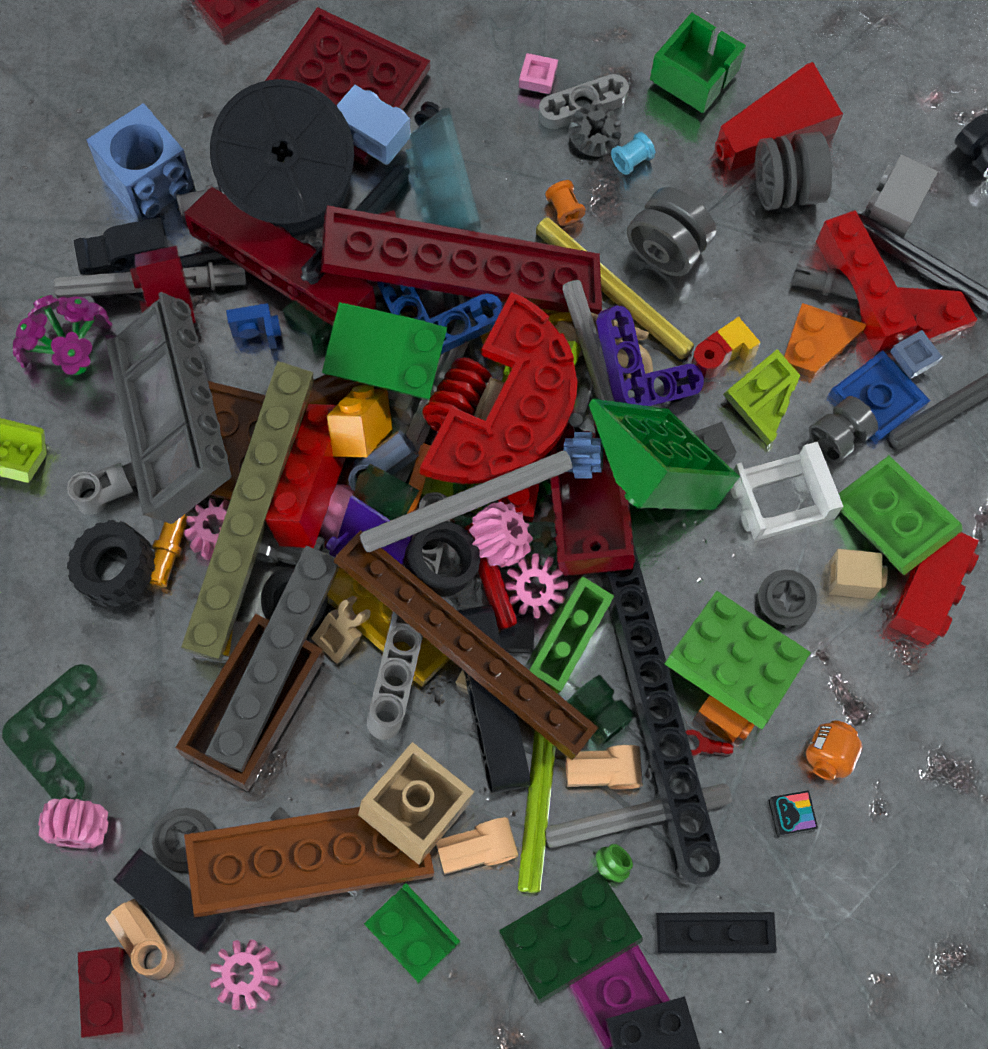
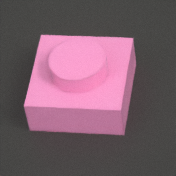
[519,53,558,94]

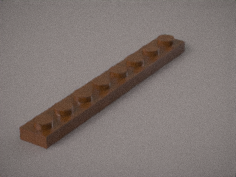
[334,530,598,760]

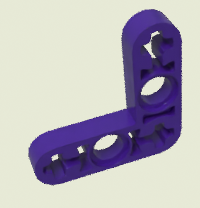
[596,306,704,406]

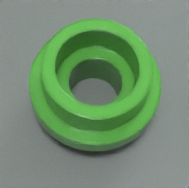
[596,844,633,883]

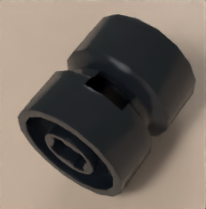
[954,113,988,178]

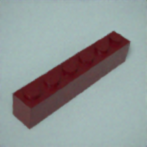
[184,187,376,326]

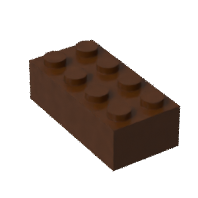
[175,613,324,792]

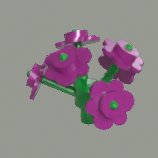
[12,295,113,375]

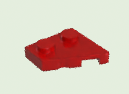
[897,287,978,342]

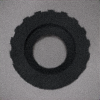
[67,520,155,607]

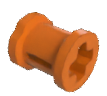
[545,180,586,226]

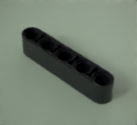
[457,604,530,794]

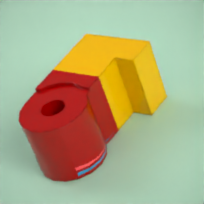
[691,316,760,380]

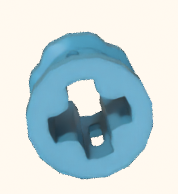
[611,132,656,175]

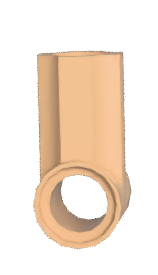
[565,745,643,790]
[436,817,519,875]
[105,899,175,980]

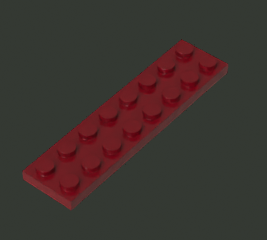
[321,205,602,315]

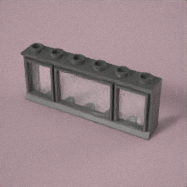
[106,292,232,524]

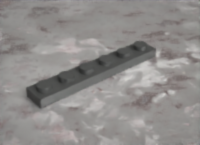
[205,545,340,772]

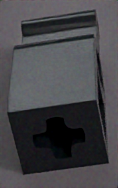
[74,217,168,275]

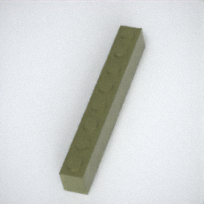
[181,361,314,662]

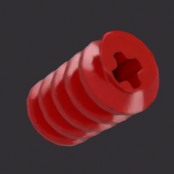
[422,358,493,432]

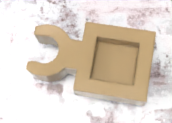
[311,596,371,664]

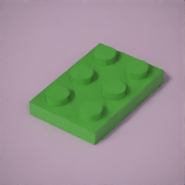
[838,455,963,575]

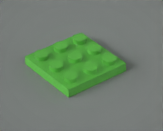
[665,591,811,730]

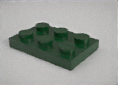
[499,872,643,1004]

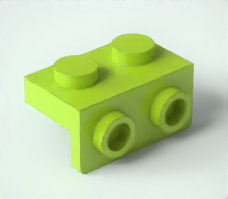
[0,418,47,483]

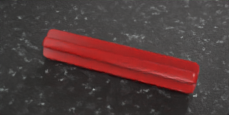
[465,523,517,630]

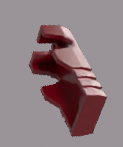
[550,421,635,576]

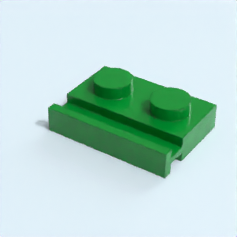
[364,883,461,984]

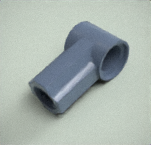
[348,429,419,496]

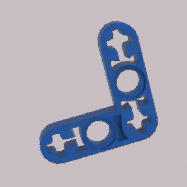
[377,281,503,354]

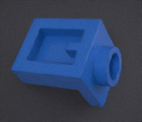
[226,303,282,349]

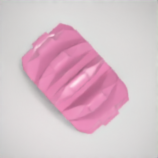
[184,498,230,561]
[469,501,533,568]
[505,553,569,618]
[38,798,109,849]
[210,939,279,1010]

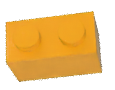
[327,385,392,458]

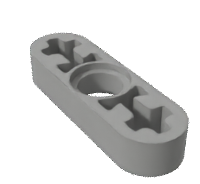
[538,74,629,129]

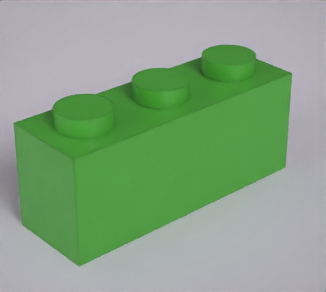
[525,576,614,694]

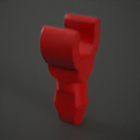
[686,729,734,758]

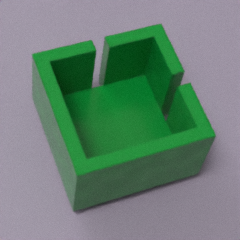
[650,12,746,114]

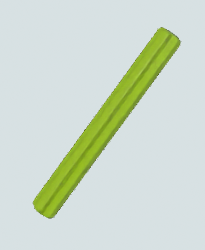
[518,730,556,894]

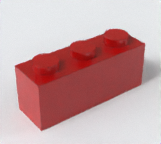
[887,532,979,645]

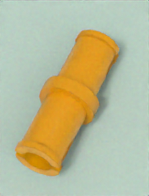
[150,514,187,587]

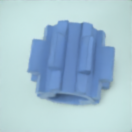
[563,432,603,478]

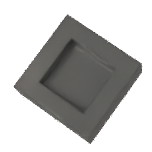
[693,422,737,461]

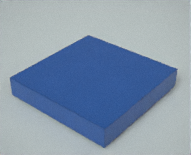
[829,350,931,445]

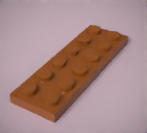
[184,807,434,918]

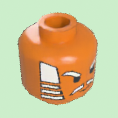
[805,720,863,780]

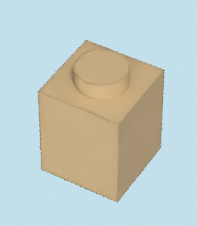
[829,549,887,599]

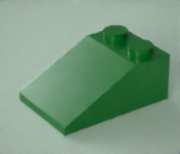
[322,302,447,400]

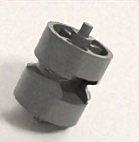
[809,396,878,463]

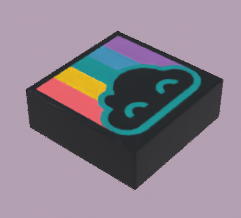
[769,790,818,837]

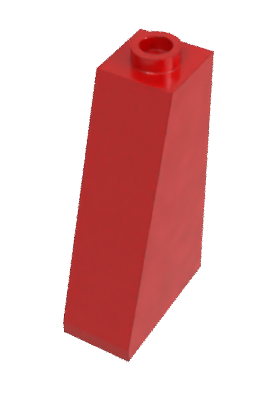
[715,62,843,171]

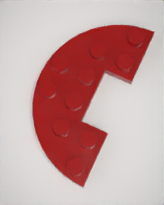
[420,292,578,484]

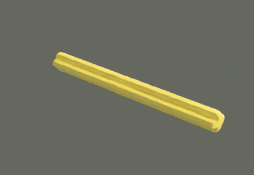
[536,218,694,360]

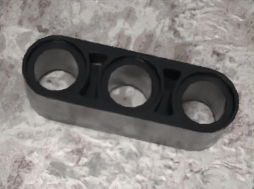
[113,848,226,952]

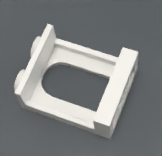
[730,441,843,542]

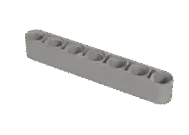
[367,492,450,740]

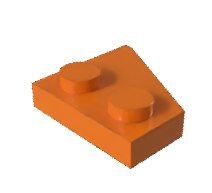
[784,303,866,378]

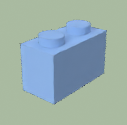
[337,85,411,165]

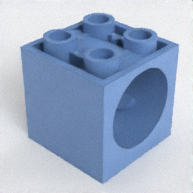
[86,103,195,221]

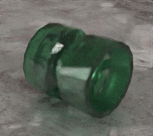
[567,675,636,748]

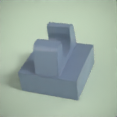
[890,330,942,379]

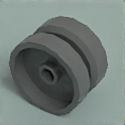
[626,187,717,276]

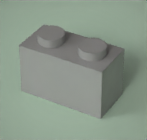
[866,154,938,238]

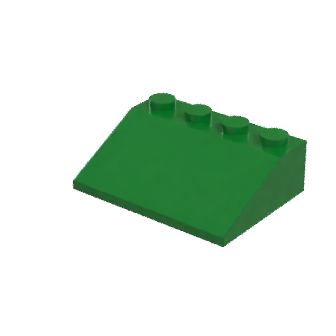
[589,399,740,510]

